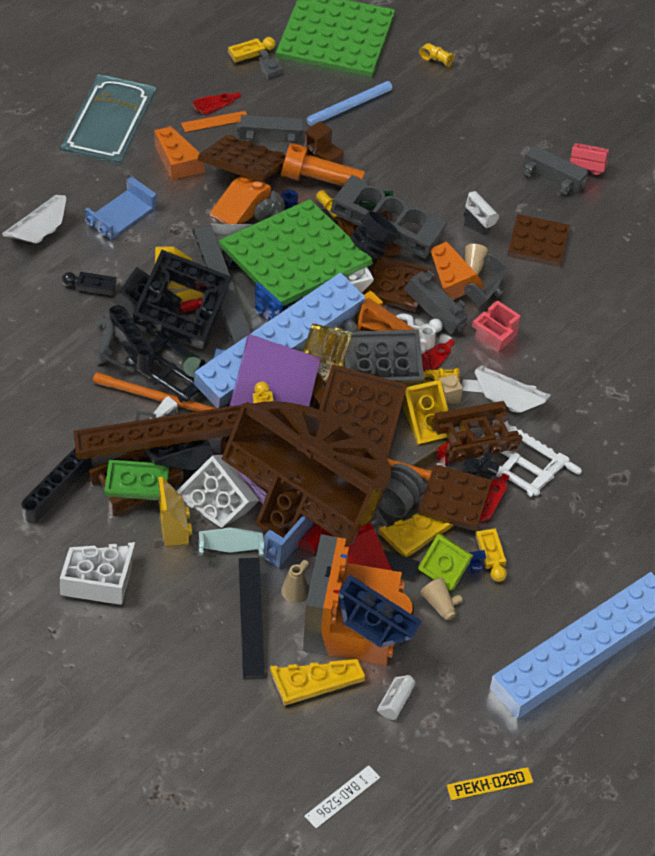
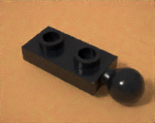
[62,272,117,296]

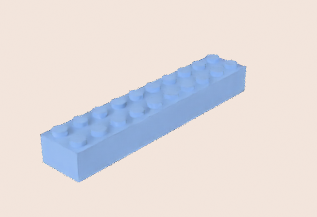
[194,273,366,408]
[490,572,655,719]

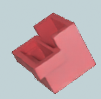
[472,300,521,352]

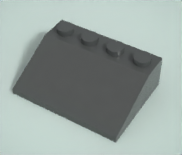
[343,330,424,387]

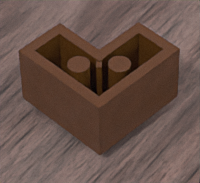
[304,121,344,165]

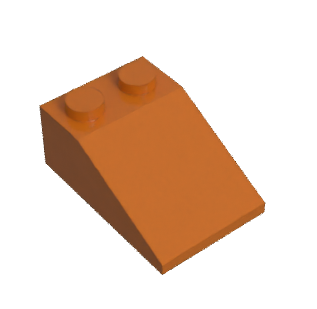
[210,176,271,224]

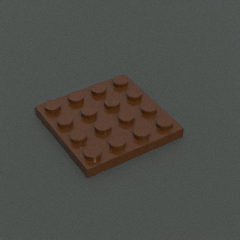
[198,135,286,182]
[319,364,407,458]

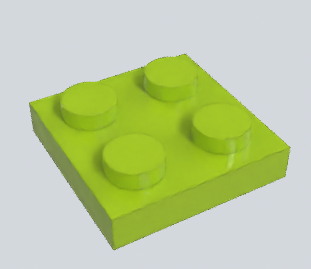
[418,534,473,591]

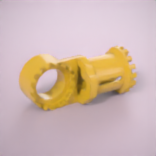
[419,43,455,67]
[423,368,460,383]

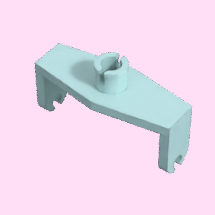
[198,528,264,556]

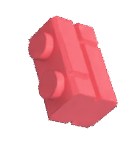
[570,143,609,175]

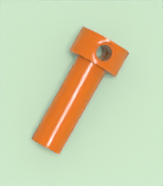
[281,143,365,187]

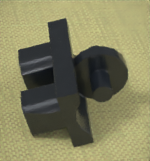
[464,452,500,480]

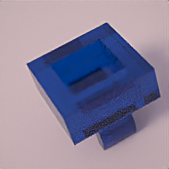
[468,550,486,574]

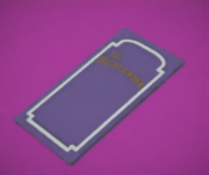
[60,74,156,164]

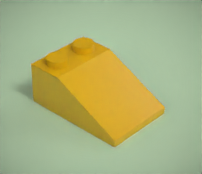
[402,380,448,445]
[158,477,192,546]

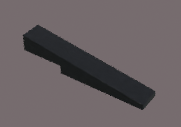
[238,558,264,679]

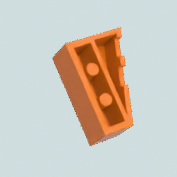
[154,126,205,180]
[430,241,484,300]
[357,297,415,331]

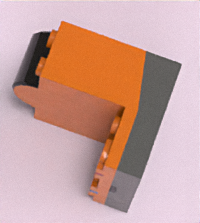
[303,535,414,665]

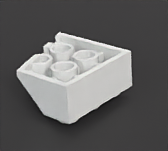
[177,455,260,528]
[60,542,135,605]

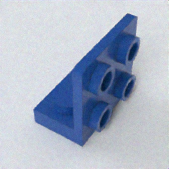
[255,283,288,321]

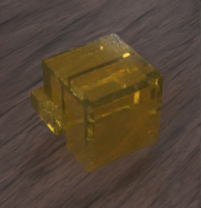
[302,323,352,367]

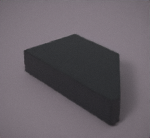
[384,550,420,581]

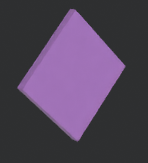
[230,334,321,407]

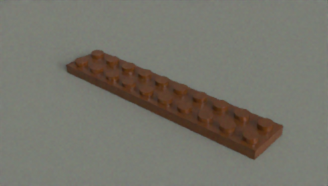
[73,403,254,459]

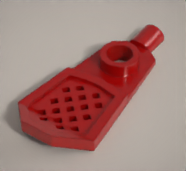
[192,92,241,115]
[421,339,455,371]
[479,473,510,523]

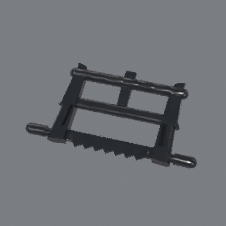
[124,328,207,403]

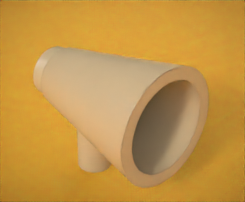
[465,244,489,276]
[281,560,310,603]
[420,578,462,621]

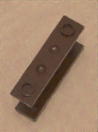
[89,450,183,516]

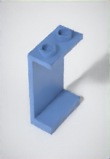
[85,177,157,240]
[263,515,314,568]

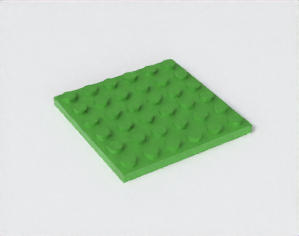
[276,0,395,77]
[219,199,372,306]

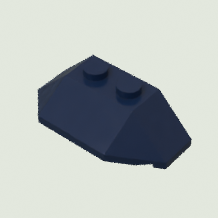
[338,575,422,648]

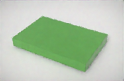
[104,460,170,500]

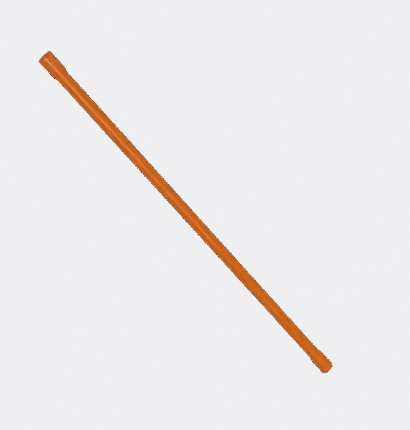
[93,372,432,481]

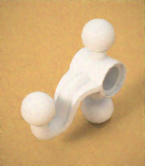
[396,314,443,354]

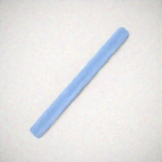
[307,81,392,126]

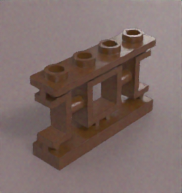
[430,401,523,462]

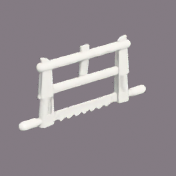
[473,420,582,498]

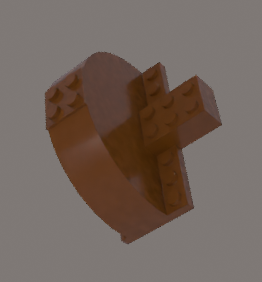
[221,401,391,546]

